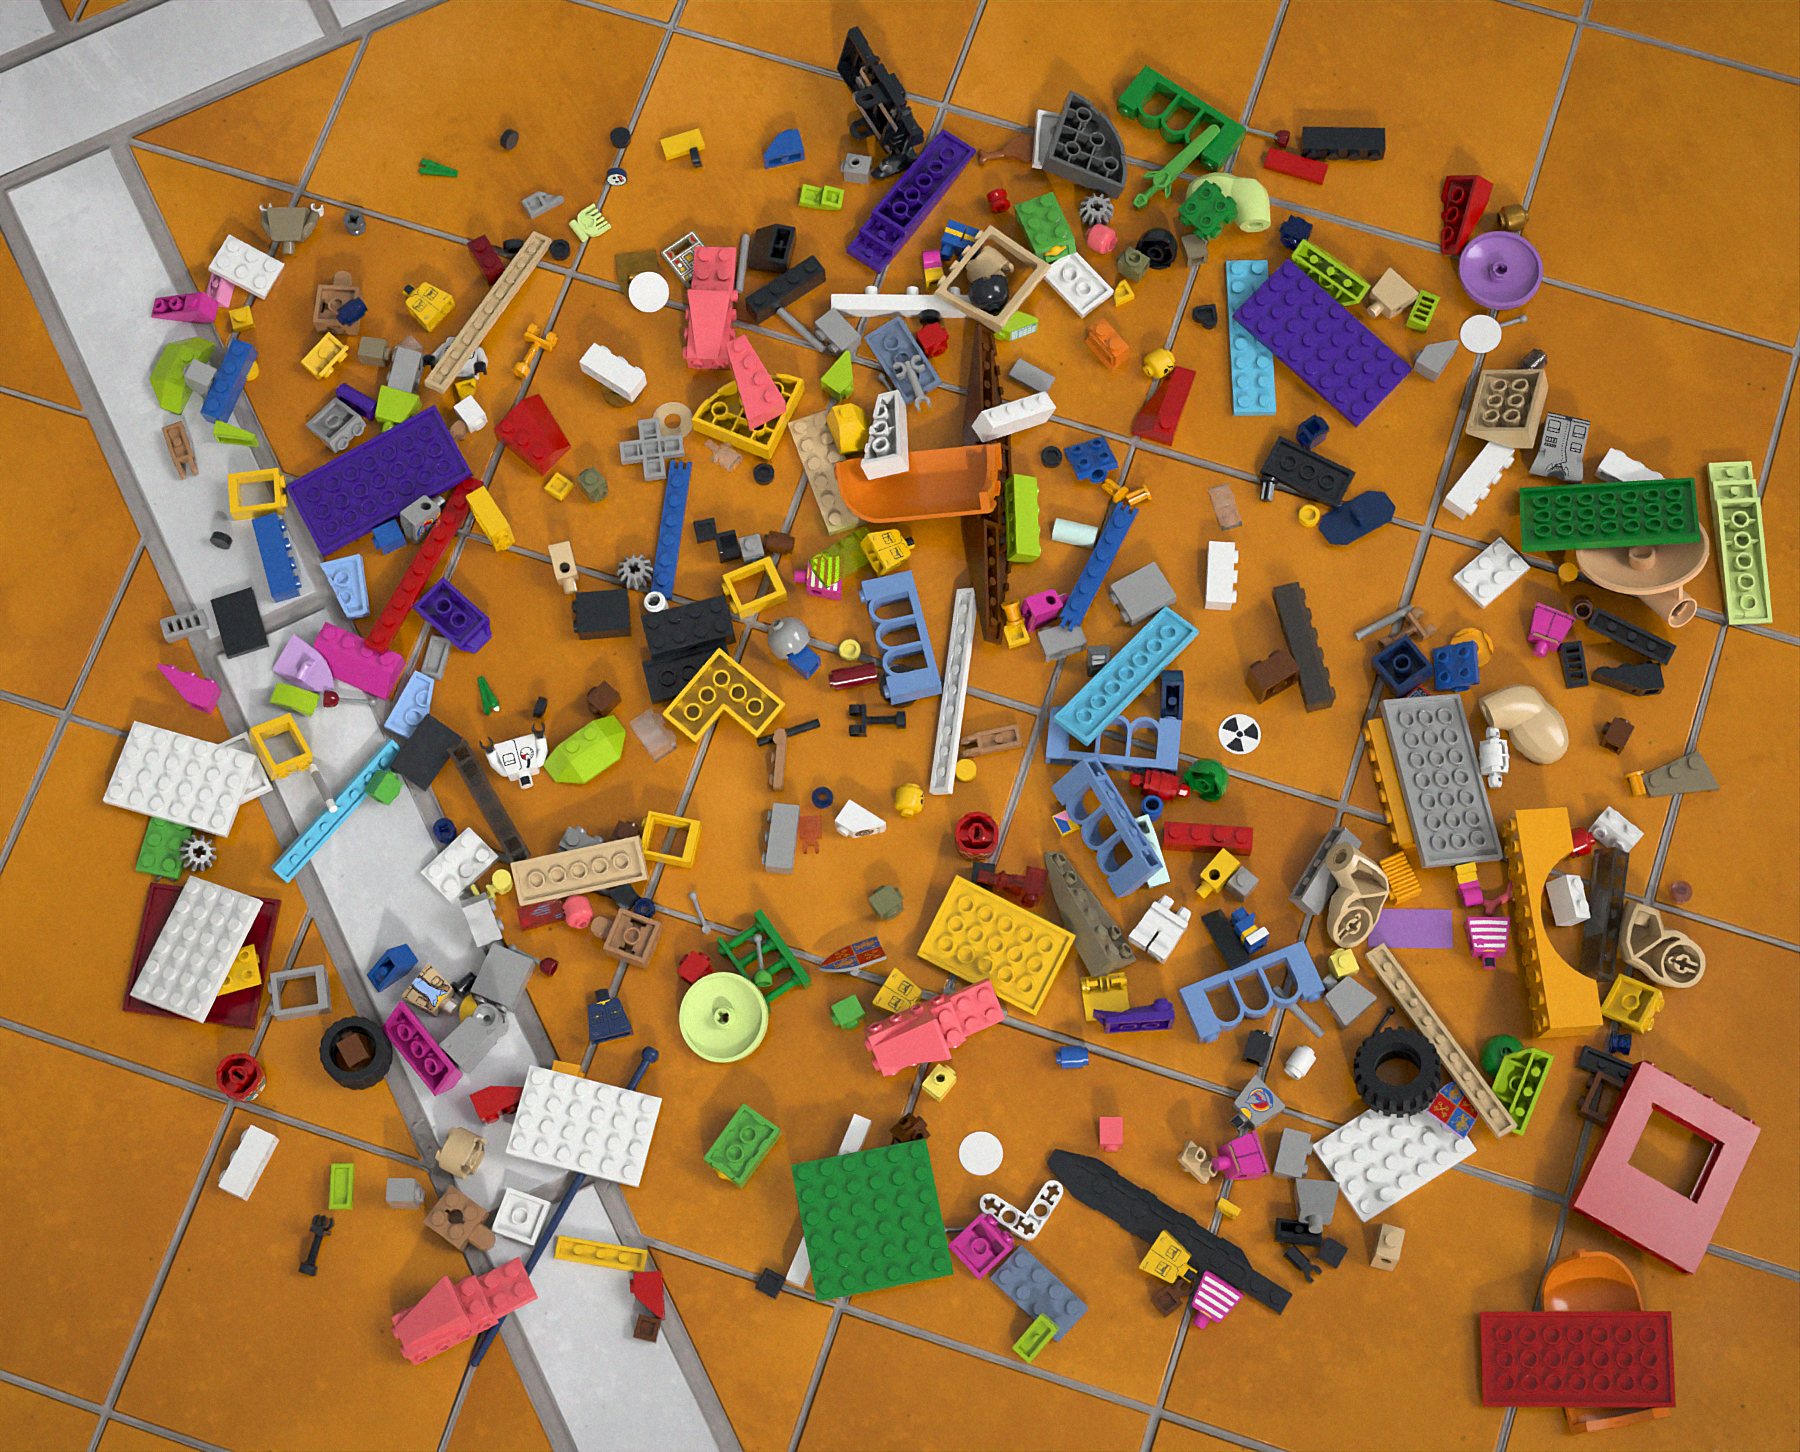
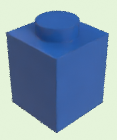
[371,519,407,555]
[787,646,821,680]

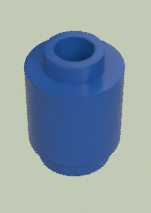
[1140,795,1163,822]
[1056,1045,1089,1069]

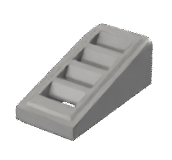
[159,609,209,644]

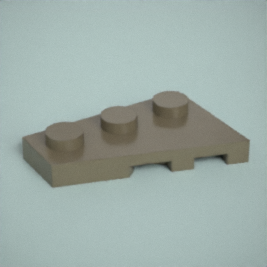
[1642,750,1720,798]

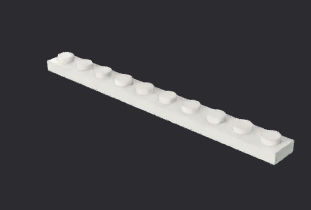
[929,588,977,795]

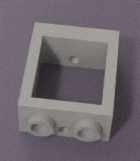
[267,965,332,1021]

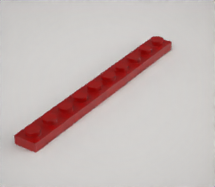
[364,477,484,655]

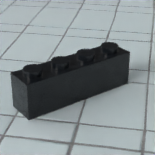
[1301,127,1386,161]
[745,255,826,325]
[1587,607,1677,666]

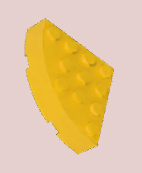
[691,373,805,460]

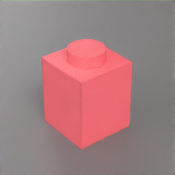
[1099,1117,1123,1152]

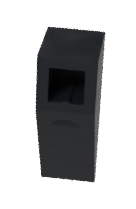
[1591,661,1665,697]

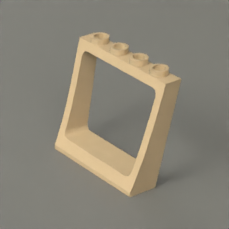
[934,225,1051,333]

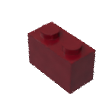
[466,234,505,287]

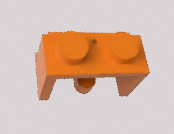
[1084,318,1130,372]

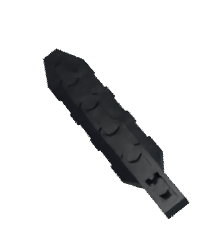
[1047,1149,1293,1315]

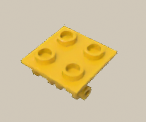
[217,944,262,996]
[1080,972,1130,1021]

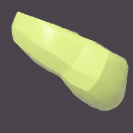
[1185,172,1271,232]

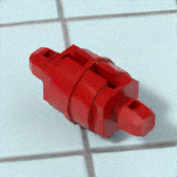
[1128,769,1191,802]

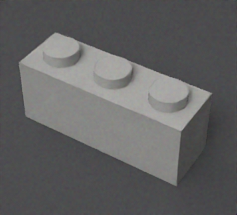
[762,803,801,875]

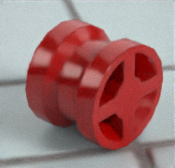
[987,189,1010,214]

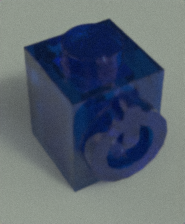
[1279,215,1313,251]
[1296,414,1330,450]

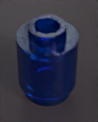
[336,297,368,327]

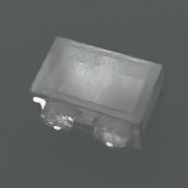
[629,708,677,763]

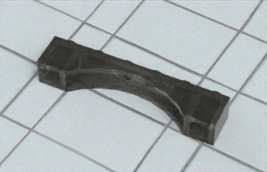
[447,740,531,863]

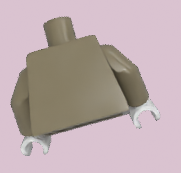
[259,203,324,255]

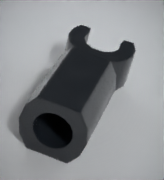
[1283,1245,1322,1284]

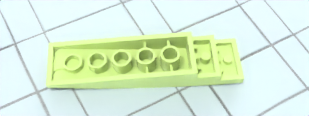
[1707,461,1773,625]

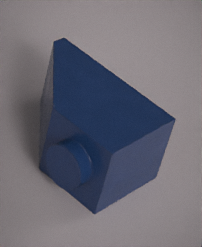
[1160,670,1184,721]

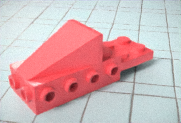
[683,246,738,370]
[863,978,1005,1076]
[391,1257,538,1366]

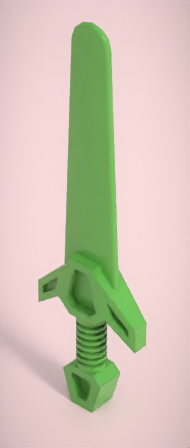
[1133,124,1220,210]

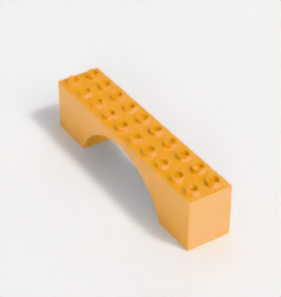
[1501,807,1603,1039]

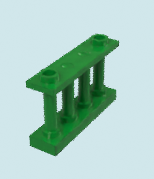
[716,909,812,1015]

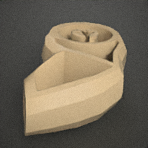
[1479,683,1569,765]
[1617,901,1706,988]

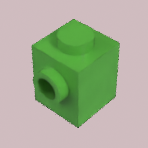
[363,770,403,806]
[829,994,866,1031]

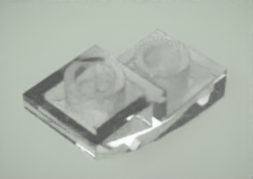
[1208,483,1242,531]

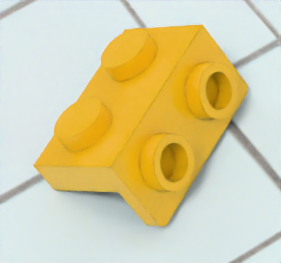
[300,332,349,380]

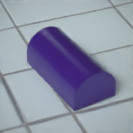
[336,383,377,421]

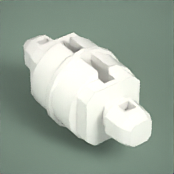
[1478,727,1510,789]

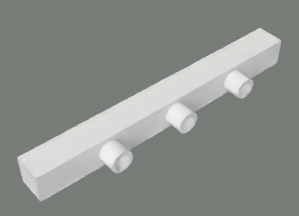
[831,286,993,318]
[786,1114,872,1288]

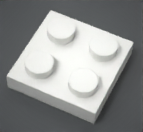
[491,1187,551,1247]

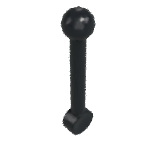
[1369,1006,1395,1039]

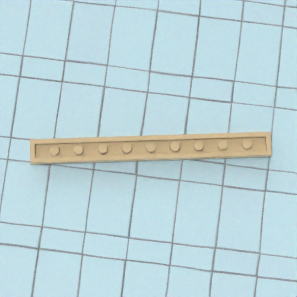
[424,231,552,394]
[1365,943,1518,1140]

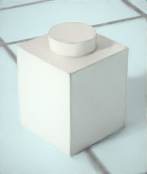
[453,395,488,433]

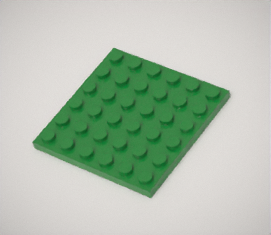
[791,1138,954,1303]

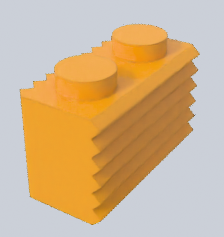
[1377,851,1422,905]

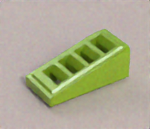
[1406,290,1441,333]
[213,420,259,447]

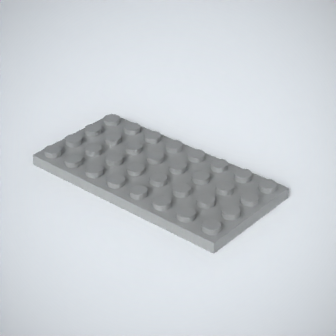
[1379,694,1504,869]

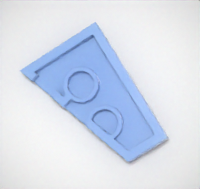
[320,554,370,620]
[384,670,435,740]

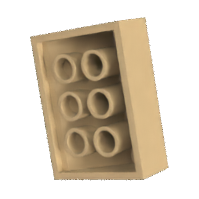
[1465,369,1548,448]

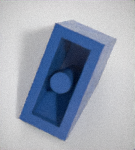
[763,129,805,169]
[367,944,418,993]

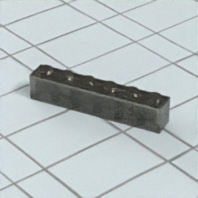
[1271,582,1336,713]
[1578,847,1630,983]

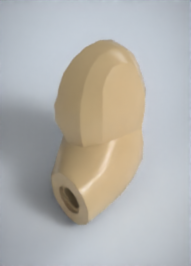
[1325,842,1390,948]

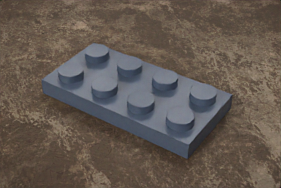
[864,316,942,405]
[990,1245,1089,1343]

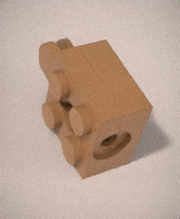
[313,271,364,335]
[591,908,663,970]
[423,1185,496,1253]

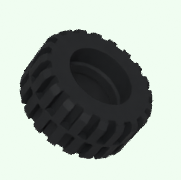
[1353,1026,1441,1118]

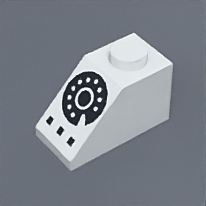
[835,799,886,838]

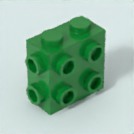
[1177,180,1238,243]

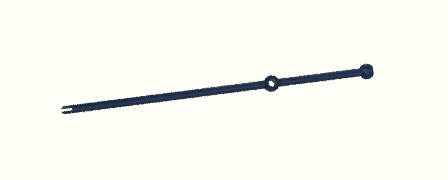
[471,1046,659,1367]

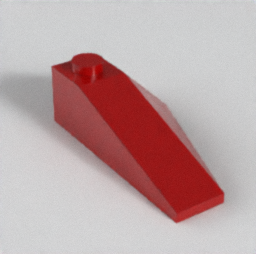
[1441,175,1493,255]
[1131,366,1196,446]

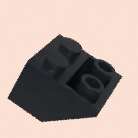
[747,224,797,274]

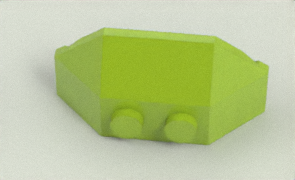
[1291,239,1371,307]
[149,336,216,415]
[543,715,626,784]
[1491,1046,1555,1136]

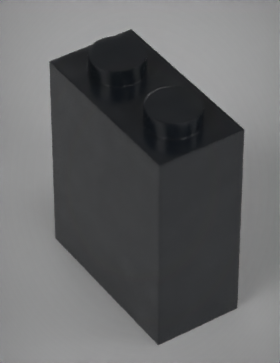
[572,589,631,640]

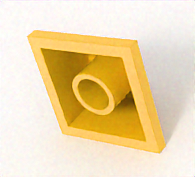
[826,403,871,456]

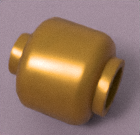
[1496,204,1529,232]

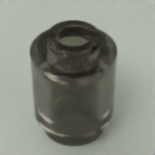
[1516,349,1548,369]

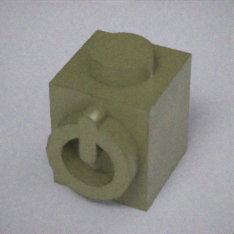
[1116,246,1150,283]
[576,466,609,503]
[868,884,904,921]

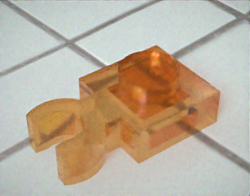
[800,816,822,854]

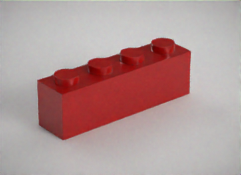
[1162,821,1253,856]

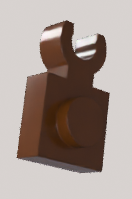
[1150,1279,1193,1319]

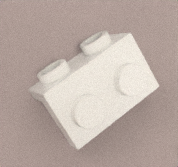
[1588,806,1644,859]

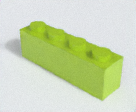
[1004,474,1041,564]

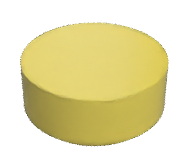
[839,639,861,662]

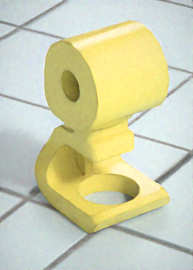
[471,869,513,902]

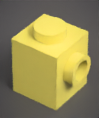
[1327,948,1359,982]
[922,1063,956,1103]

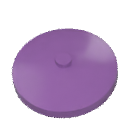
[1458,231,1543,310]

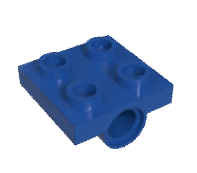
[1064,436,1118,483]
[1433,640,1480,692]

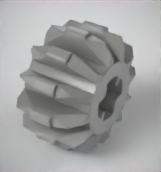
[1079,193,1114,227]
[617,553,654,590]
[178,835,217,872]

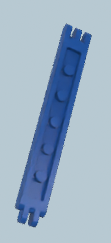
[650,460,692,601]
[1059,501,1139,632]

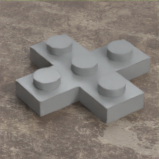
[619,418,685,481]

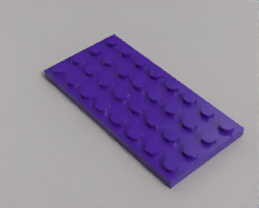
[1232,259,1413,428]
[286,405,473,557]

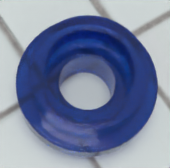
[812,787,834,809]
[633,898,656,919]

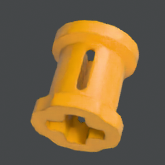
[1001,599,1025,626]

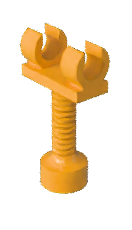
[512,323,558,379]

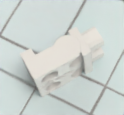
[1128,895,1191,964]

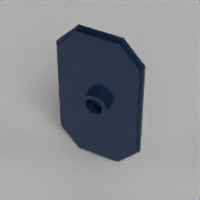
[1318,491,1396,546]

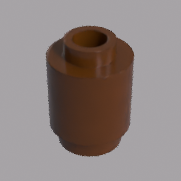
[763,531,795,555]
[1570,595,1594,620]

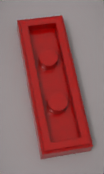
[1263,147,1329,185]

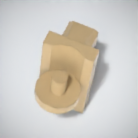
[1177,1140,1218,1184]

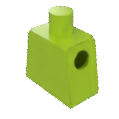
[375,385,422,434]

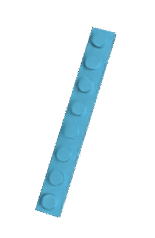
[270,738,401,883]

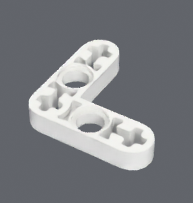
[980,1180,1063,1241]

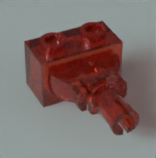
[976,866,1049,908]

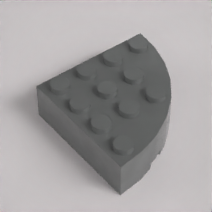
[1041,90,1127,199]

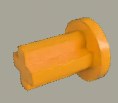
[1102,478,1129,504]
[1125,482,1152,506]
[1558,563,1578,586]
[1624,770,1646,797]

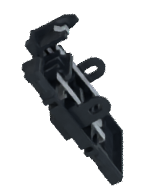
[837,26,924,179]

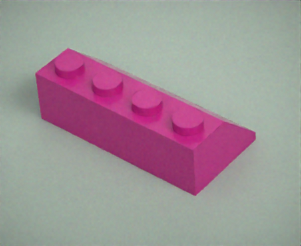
[314,622,406,701]
[381,1001,463,1096]

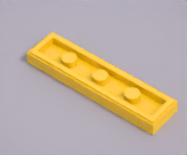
[554,1235,649,1273]

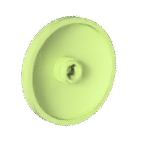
[679,972,768,1063]

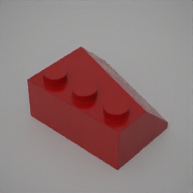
[493,394,571,477]

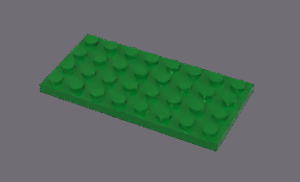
[1519,477,1700,552]

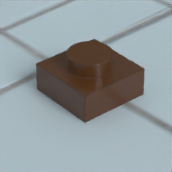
[633,1314,662,1344]

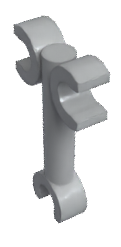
[893,355,931,411]

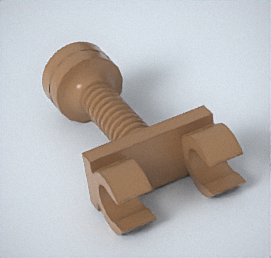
[1377,606,1437,651]

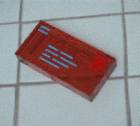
[517,898,565,932]

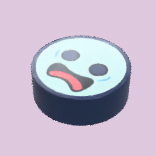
[606,168,627,186]

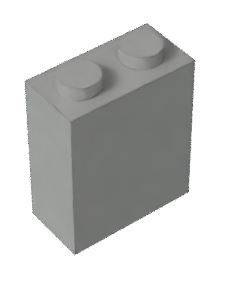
[1108,561,1177,628]
[470,943,536,1013]

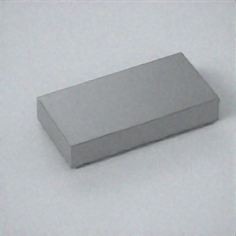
[1008,358,1055,393]
[420,635,452,681]

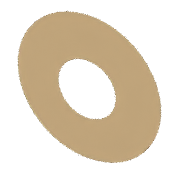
[652,402,693,437]

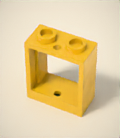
[228,468,288,521]
[465,486,515,552]
[721,556,787,620]
[248,713,313,781]
[640,811,702,869]

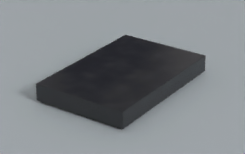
[210,587,269,659]
[389,713,463,791]

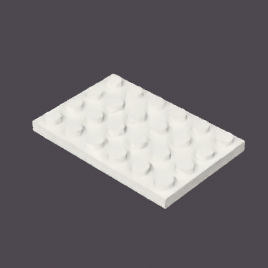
[103,721,258,838]
[130,875,263,1023]
[505,1065,662,1188]
[1312,1093,1477,1224]

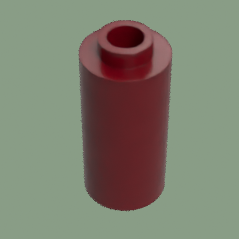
[828,662,878,691]

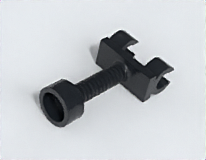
[849,704,906,737]
[298,1215,335,1276]

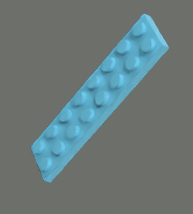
[1225,260,1276,416]
[1054,606,1199,746]

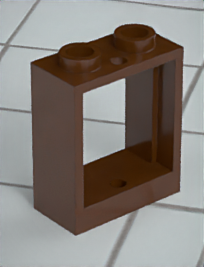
[1576,1071,1625,1128]

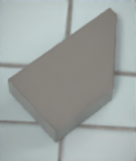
[521,191,565,219]

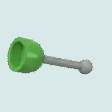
[753,934,772,987]

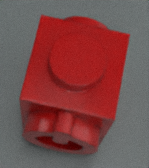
[916,322,949,358]
[676,950,714,986]

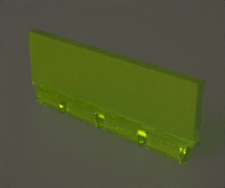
[809,526,873,589]

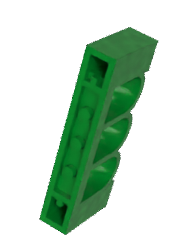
[1117,65,1246,173]

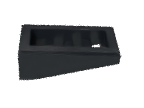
[1558,640,1589,689]

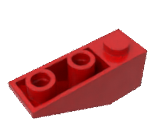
[469,1086,524,1124]

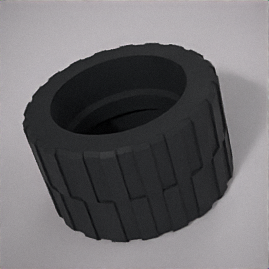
[319,1016,393,1090]

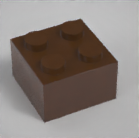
[1246,648,1300,705]

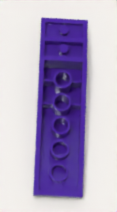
[846,129,976,274]

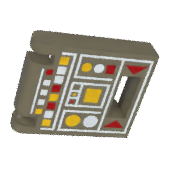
[660,230,707,290]

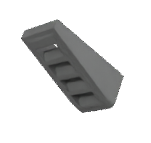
[1086,645,1110,677]

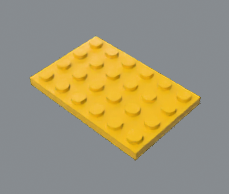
[917,875,1077,1016]

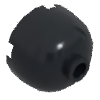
[1135,228,1178,270]
[967,274,1010,314]

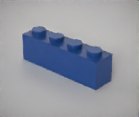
[200,338,258,424]
[252,513,302,603]

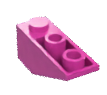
[151,292,219,324]
[157,663,222,715]

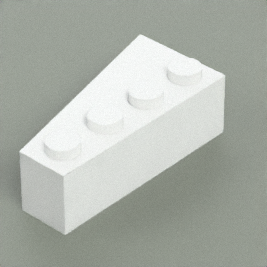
[861,390,909,480]

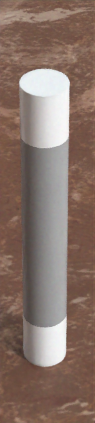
[308,764,338,813]

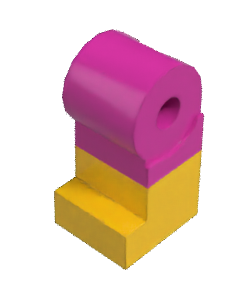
[922,249,944,290]
[1452,862,1483,908]

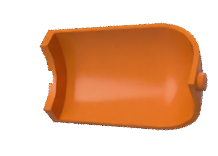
[834,443,1002,523]
[1541,1248,1671,1436]

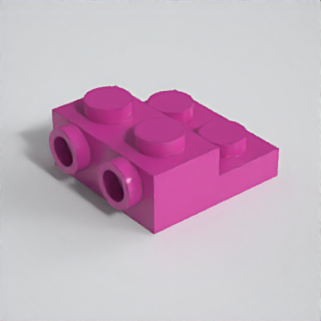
[948,1212,1015,1280]

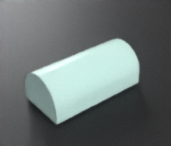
[1052,518,1098,549]

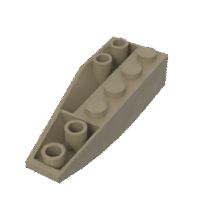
[1044,851,1136,977]

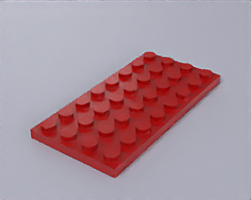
[1480,1311,1676,1408]

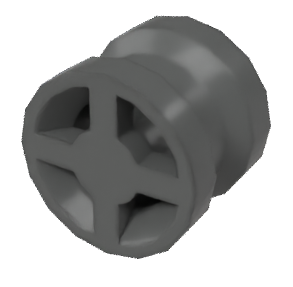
[343,210,366,236]

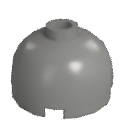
[767,617,811,659]

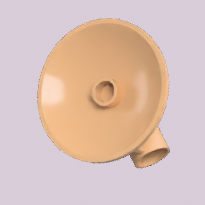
[1575,522,1709,628]

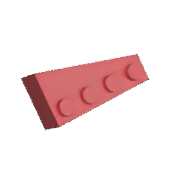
[726,334,787,431]

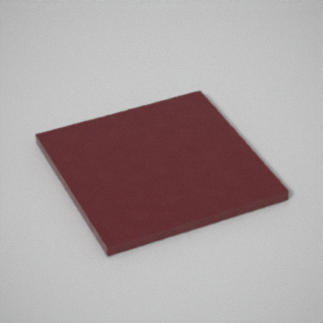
[122,882,282,1030]

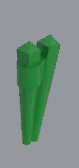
[418,158,458,177]
[477,676,501,716]

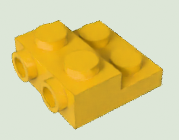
[1601,973,1664,1035]

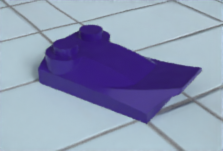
[413,577,492,654]
[1092,999,1175,1034]

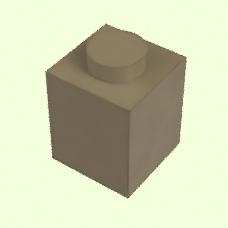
[1180,232,1208,268]
[357,336,391,367]

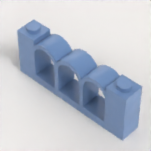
[858,570,942,705]
[1045,705,1181,775]
[1051,756,1164,898]
[1178,941,1325,1044]

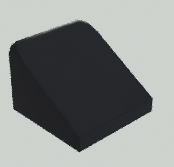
[609,883,642,910]

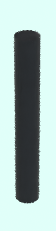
[756,719,821,747]

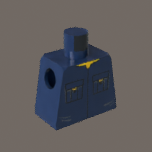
[588,989,634,1045]

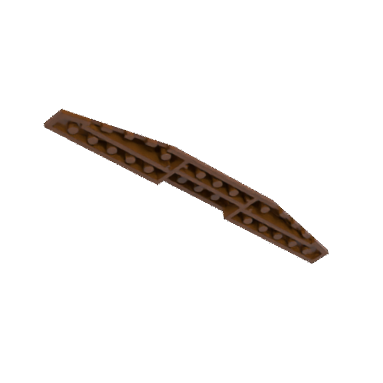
[963,324,1012,645]

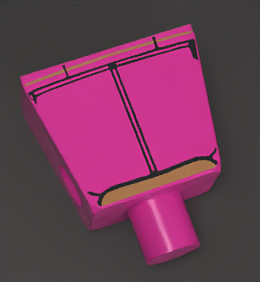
[1020,589,1069,633]
[1527,602,1576,658]
[1212,1131,1270,1180]

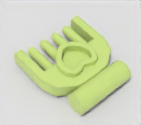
[569,203,611,242]

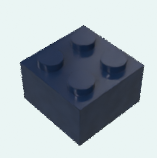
[1371,634,1433,699]

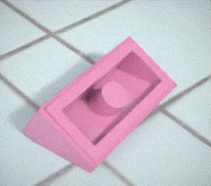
[206,272,235,308]

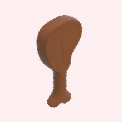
[978,135,1034,166]

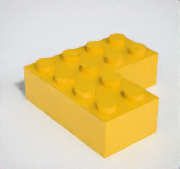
[662,648,786,744]

